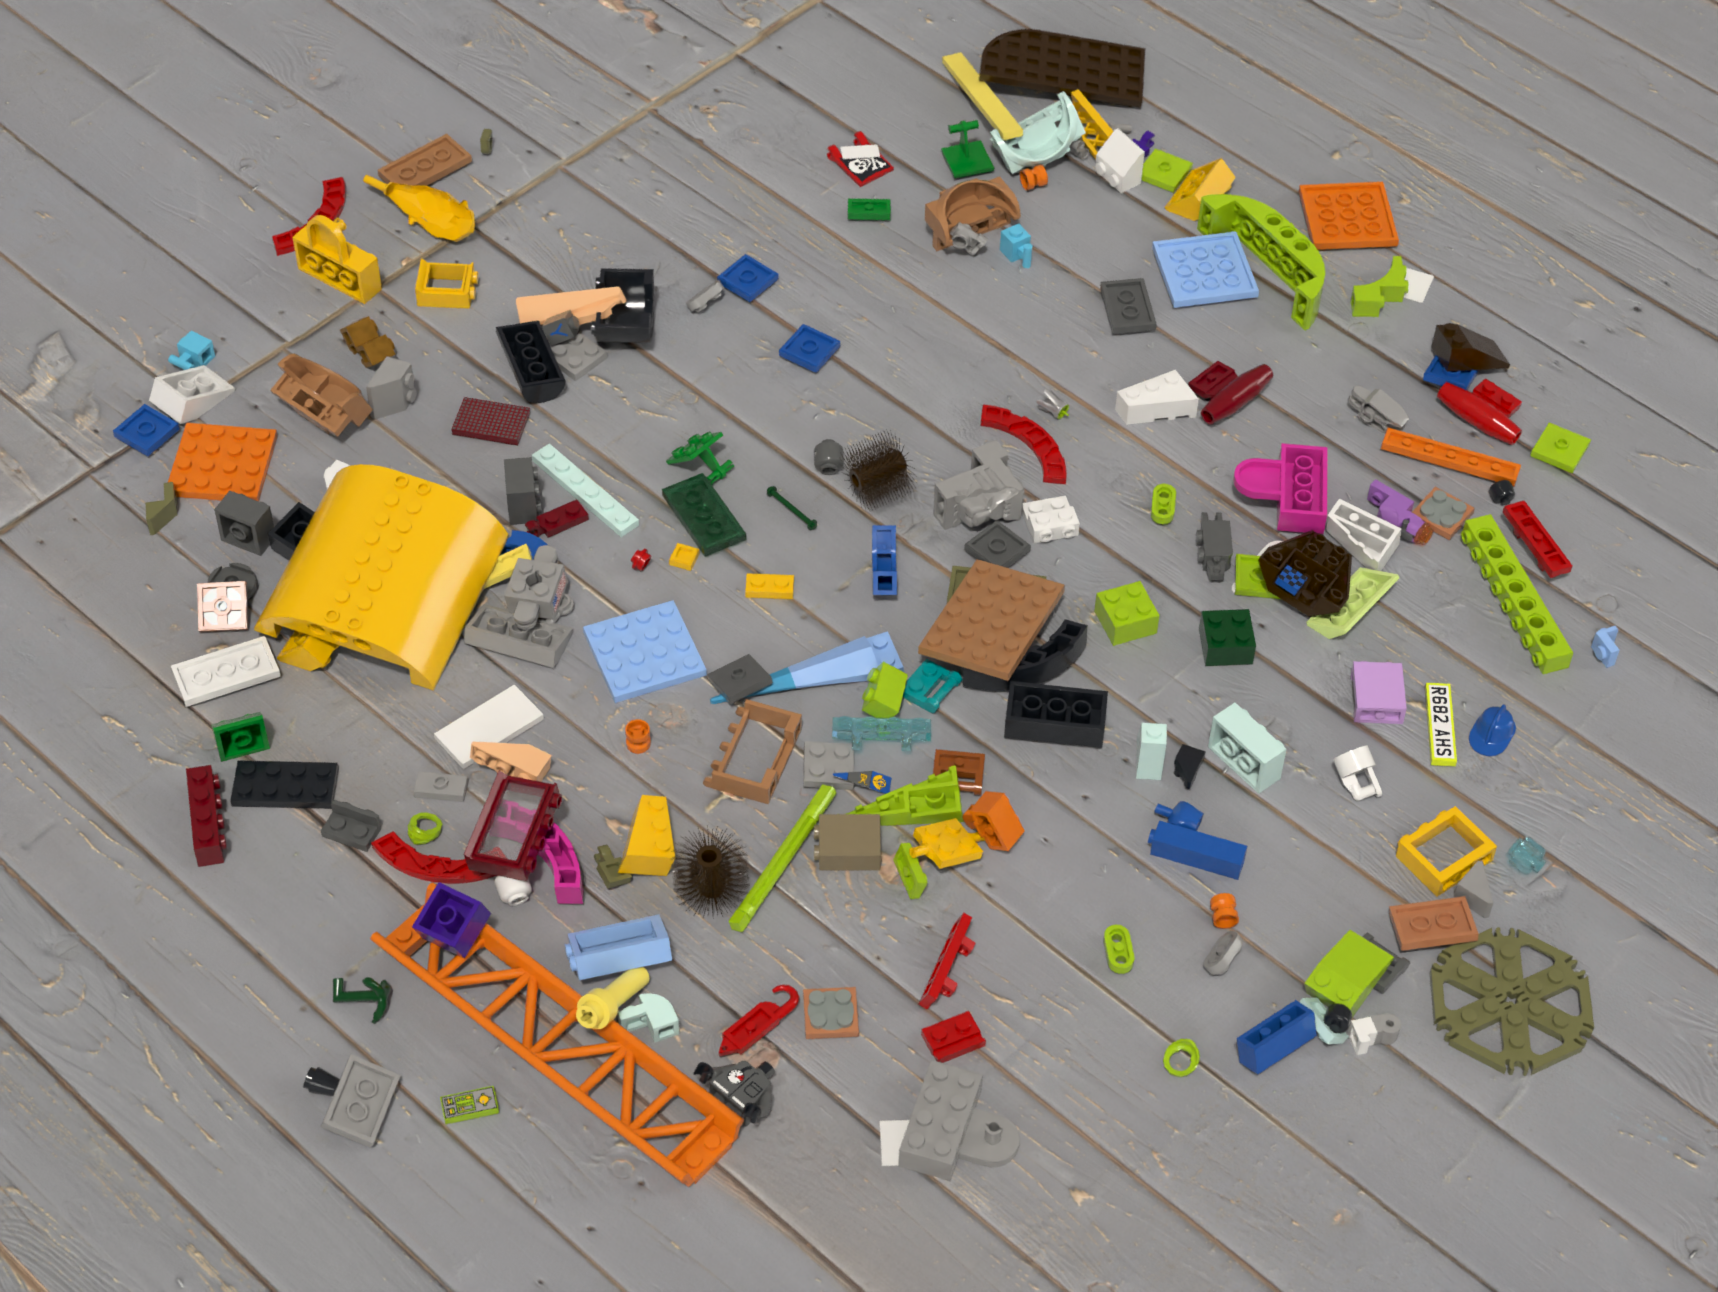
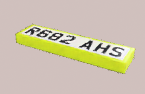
[1425,683,1457,767]

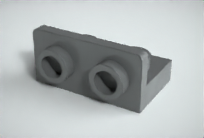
[321,800,381,852]

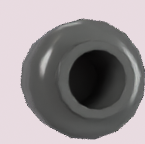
[814,439,844,475]

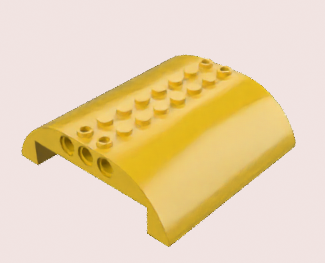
[254,464,509,691]

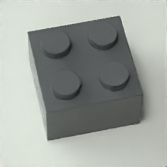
[504,457,542,525]
[214,491,274,556]

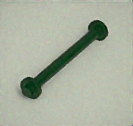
[767,486,817,530]

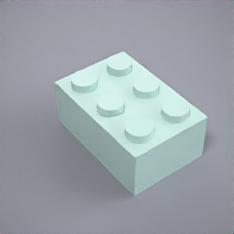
[1208,703,1287,794]

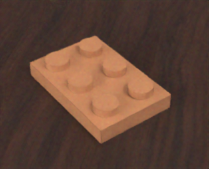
[1389,896,1479,951]

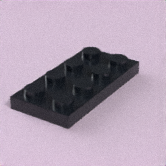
[230,760,338,809]

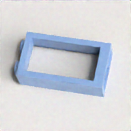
[565,915,672,980]

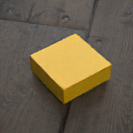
[669,543,700,571]

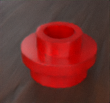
[631,548,652,571]

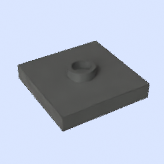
[964,520,1031,568]
[707,654,773,704]

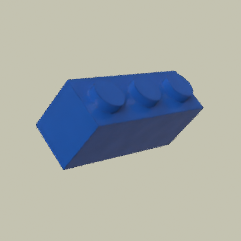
[1237,1000,1317,1075]

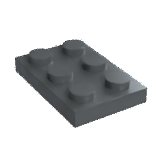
[1100,278,1157,334]

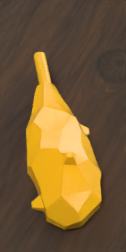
[363,175,475,242]

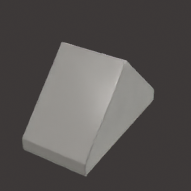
[1454,861,1493,918]

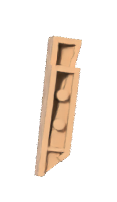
[516,287,627,325]

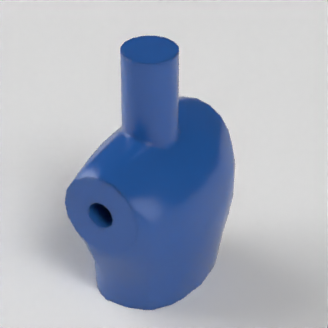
[1155,801,1204,831]

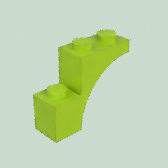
[1350,256,1409,317]

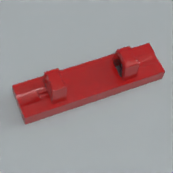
[1502,500,1573,578]
[918,912,975,1009]

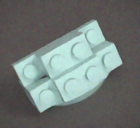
[990,91,1086,174]

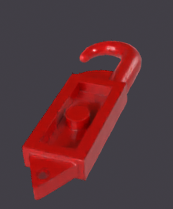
[719,984,799,1056]

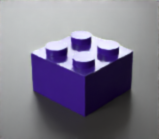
[412,882,491,959]

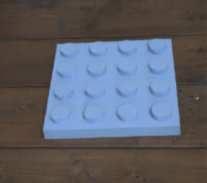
[1152,231,1259,308]
[583,600,707,703]

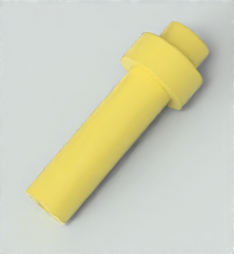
[576,967,650,1029]

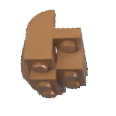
[925,176,1021,251]
[270,354,373,437]

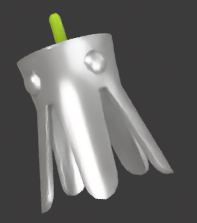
[1036,389,1069,419]

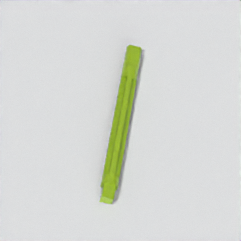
[728,784,837,932]

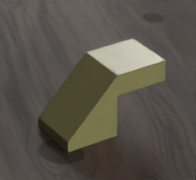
[145,482,178,535]

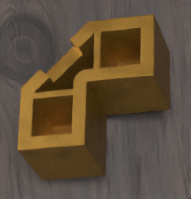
[339,316,396,368]

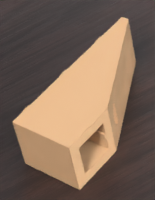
[470,742,552,782]

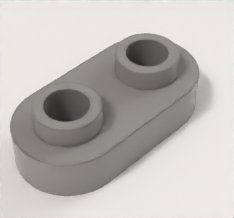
[686,280,724,312]
[1203,931,1243,975]

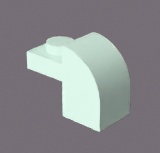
[618,993,679,1043]

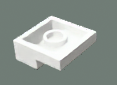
[1021,495,1080,543]

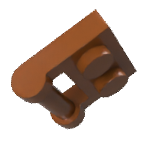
[933,749,985,795]

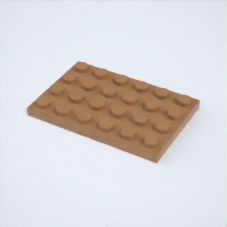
[918,559,1065,681]

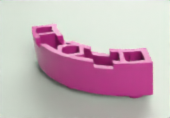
[489,800,584,904]

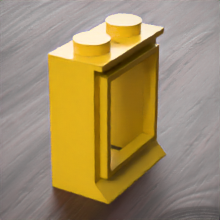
[415,258,478,309]

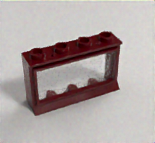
[464,770,562,882]

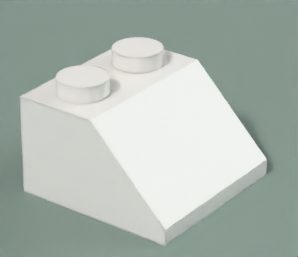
[1095,129,1145,193]

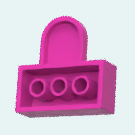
[1233,443,1328,534]

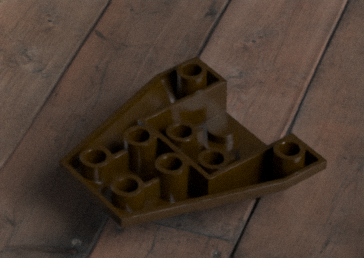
[1258,530,1352,616]

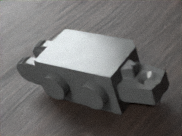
[1196,512,1233,580]

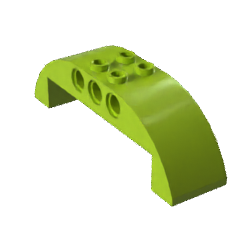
[1197,194,1325,331]

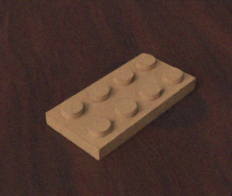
[378,134,472,186]

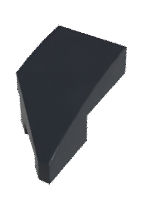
[1174,744,1206,789]

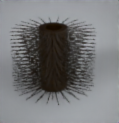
[839,429,918,511]
[671,825,750,918]

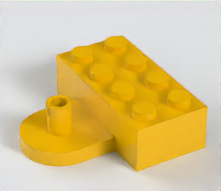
[293,215,382,304]

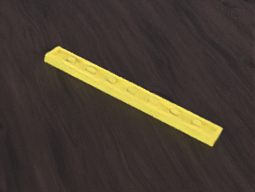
[942,52,1023,140]

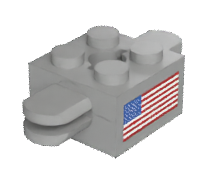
[504,545,568,630]

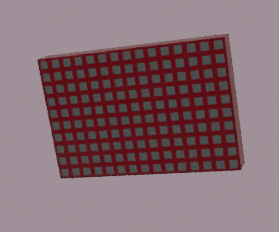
[451,397,530,446]

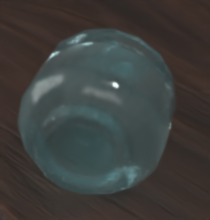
[1507,837,1547,874]

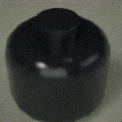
[1489,480,1515,505]
[1323,1003,1352,1034]

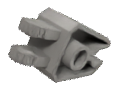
[1348,385,1409,434]

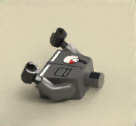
[693,1061,775,1127]

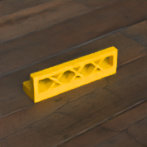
[1071,89,1114,159]

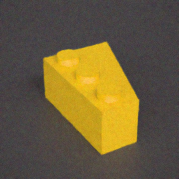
[618,795,675,876]

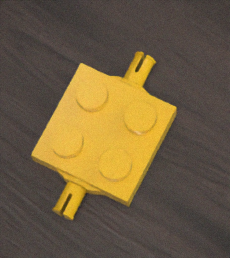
[909,818,985,869]

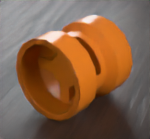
[1020,165,1048,191]
[625,719,651,754]
[1210,893,1239,929]

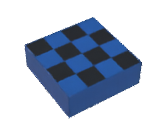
[1275,565,1307,596]

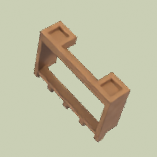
[703,699,802,805]

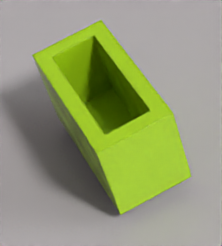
[862,661,908,723]

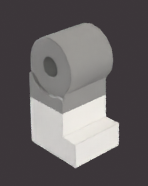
[1347,1014,1401,1055]

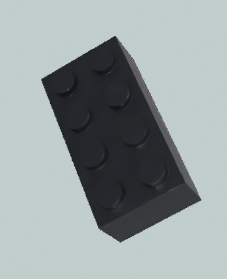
[1004,681,1108,748]

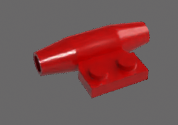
[1437,378,1522,445]

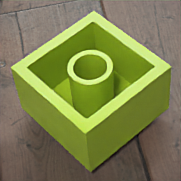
[1094,581,1160,646]

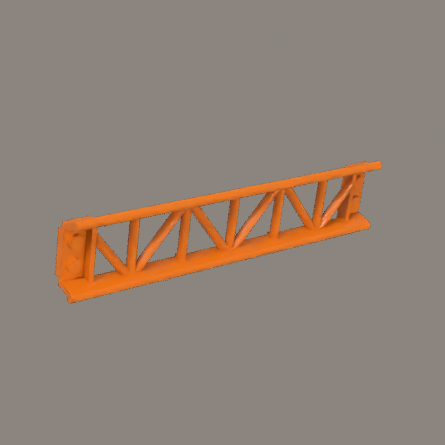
[370,882,744,1187]

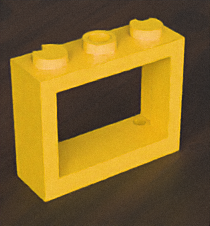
[1396,806,1497,897]

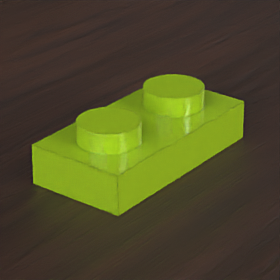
[893,843,928,899]

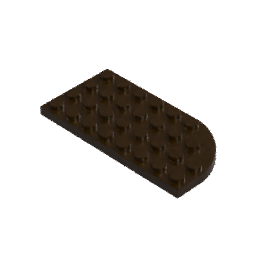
[979,29,1145,108]

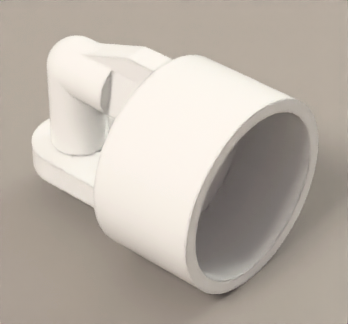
[1333,745,1382,801]

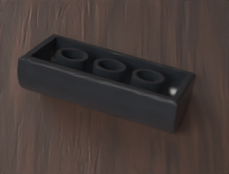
[496,320,565,403]

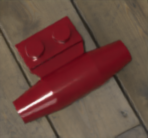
[1188,361,1274,425]

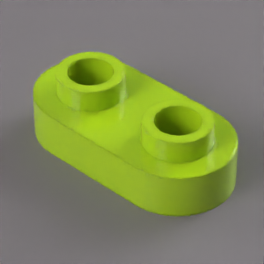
[1151,484,1176,524]
[1103,925,1135,974]

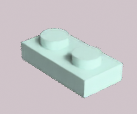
[1300,998,1349,1044]

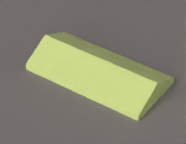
[1306,567,1399,639]

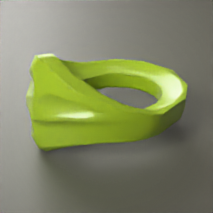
[408,812,443,845]
[1163,1039,1200,1077]

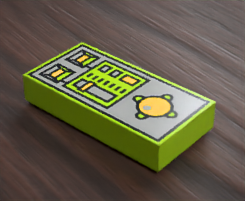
[440,1086,499,1125]

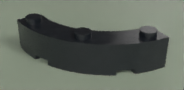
[963,619,1088,691]

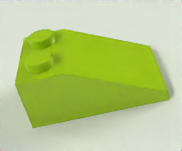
[1304,930,1394,1018]

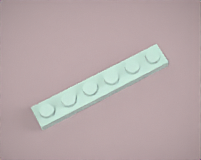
[532,443,639,537]

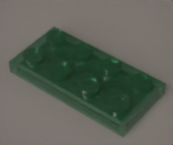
[662,473,747,557]

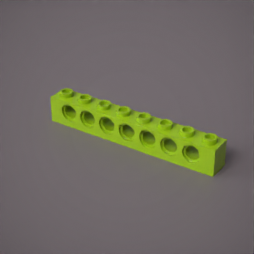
[1461,514,1573,674]

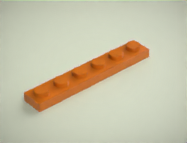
[1381,428,1521,486]

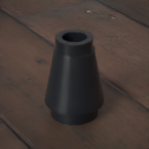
[303,1067,340,1096]

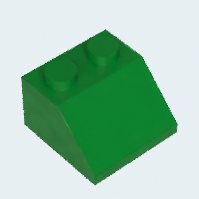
[211,712,270,762]

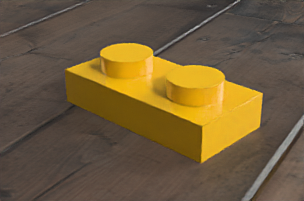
[745,573,794,599]

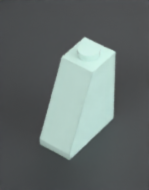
[1136,723,1167,780]

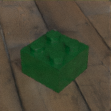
[1199,609,1256,666]

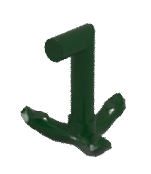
[333,977,391,1024]

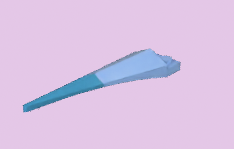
[710,631,904,704]

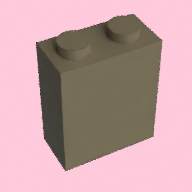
[814,814,881,871]

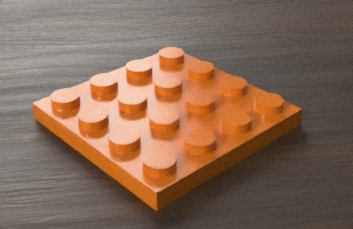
[1299,182,1399,250]
[168,423,278,501]

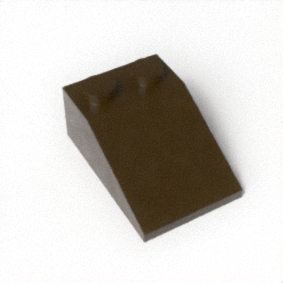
[1431,323,1510,372]

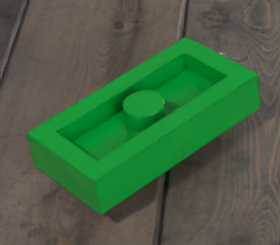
[848,199,891,220]

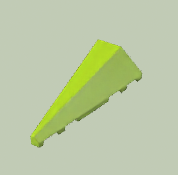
[846,765,964,826]

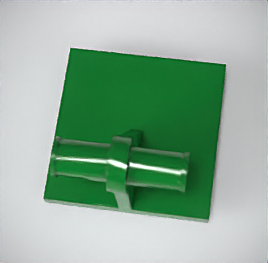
[941,120,994,179]
[666,431,734,485]

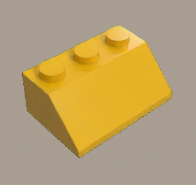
[1164,158,1236,221]
[277,631,340,671]

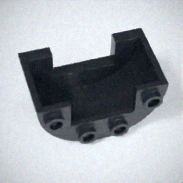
[591,268,654,343]

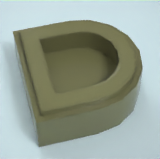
[480,129,492,154]

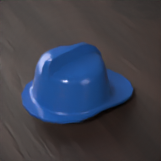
[1469,704,1516,756]

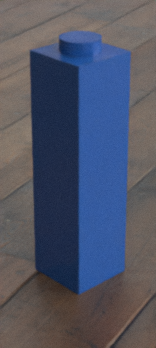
[1148,820,1248,880]

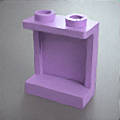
[1350,661,1407,724]

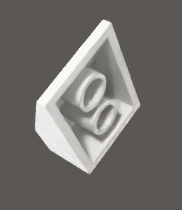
[149,365,235,424]

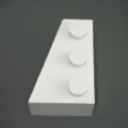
[1115,370,1199,425]

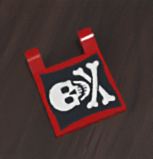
[827,131,894,187]

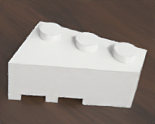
[1326,499,1401,571]

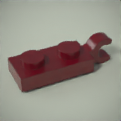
[525,499,589,538]

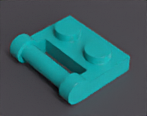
[903,658,963,713]

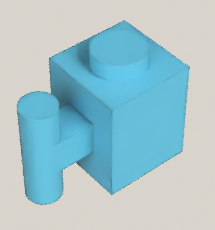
[1000,223,1032,268]
[168,331,215,370]

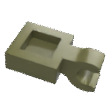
[594,844,632,889]

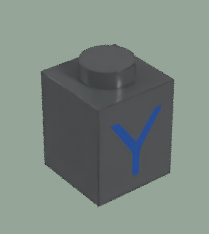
[541,310,580,346]

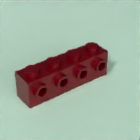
[186,765,227,867]

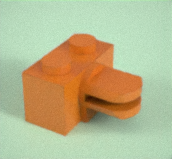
[963,791,1025,851]

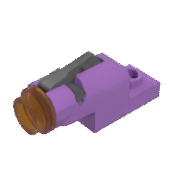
[1367,479,1434,545]

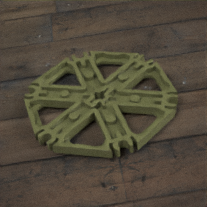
[1429,927,1594,1076]

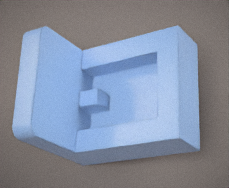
[1591,626,1619,668]

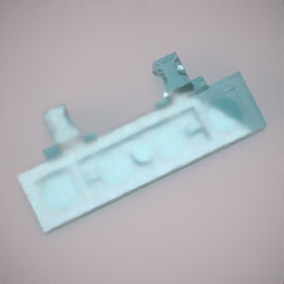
[832,716,931,751]

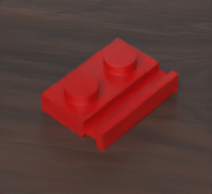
[921,1011,986,1063]

